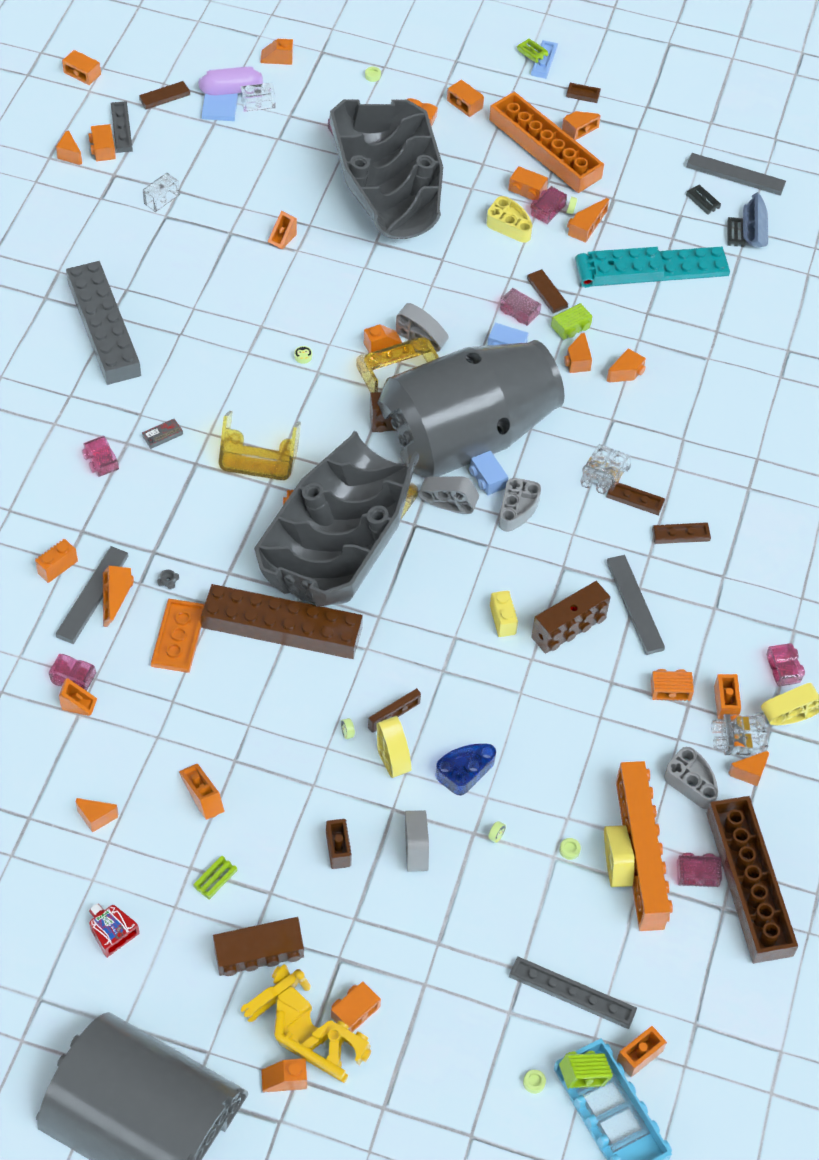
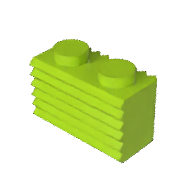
[551,303,593,340]
[559,1051,613,1089]

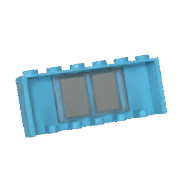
[554,1038,672,1160]

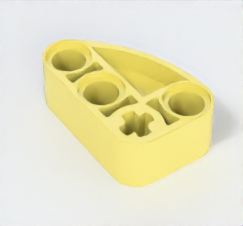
[486,196,532,243]
[761,683,819,725]
[377,716,412,778]
[604,825,635,887]

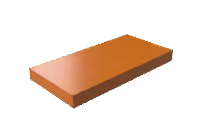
[151,598,205,673]

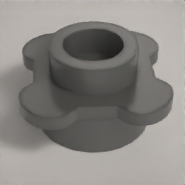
[157,569,179,589]

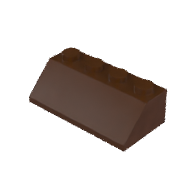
[213,916,304,976]

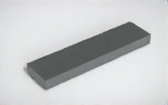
[111,101,133,153]

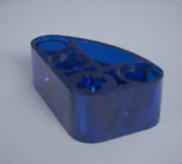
[435,743,496,796]

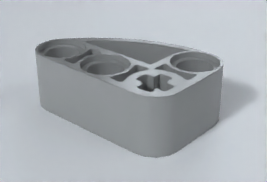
[396,303,449,352]
[418,476,479,514]
[499,478,541,532]
[664,746,718,809]
[405,810,429,872]

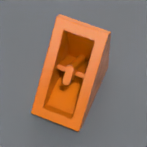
[56,130,82,165]
[268,210,297,249]
[59,678,97,716]
[729,751,769,786]
[75,798,119,833]

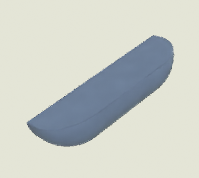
[743,192,768,248]

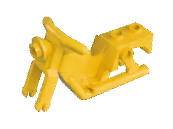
[241,964,372,1083]

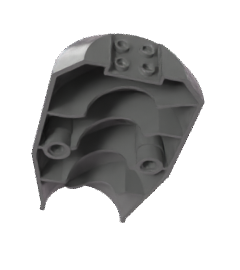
[329,99,444,239]
[377,340,565,478]
[254,431,419,607]

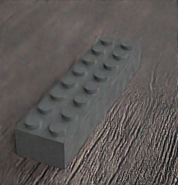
[66,260,141,385]

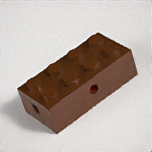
[531,580,611,654]

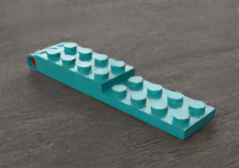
[575,246,730,288]

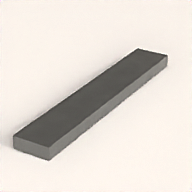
[686,153,786,196]
[56,546,129,644]
[606,554,665,655]
[509,956,637,1029]

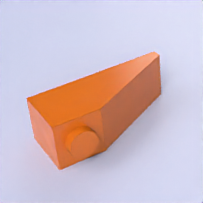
[567,198,610,243]
[103,566,134,627]
[179,763,225,820]

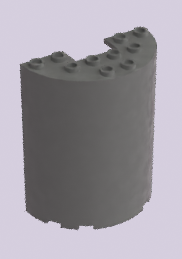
[36,1012,249,1160]

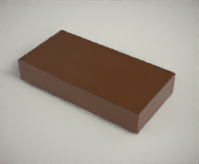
[566,82,601,103]

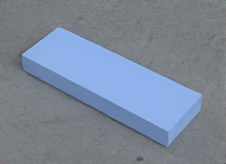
[531,40,558,79]

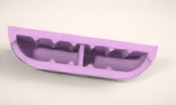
[198,67,263,95]

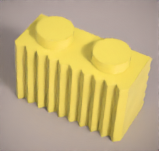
[490,590,518,637]

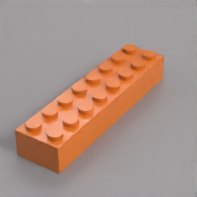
[489,91,604,193]
[616,761,673,931]

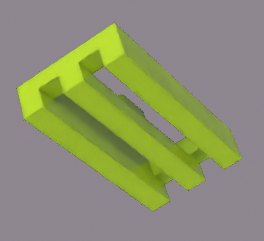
[517,38,549,63]
[193,855,238,900]

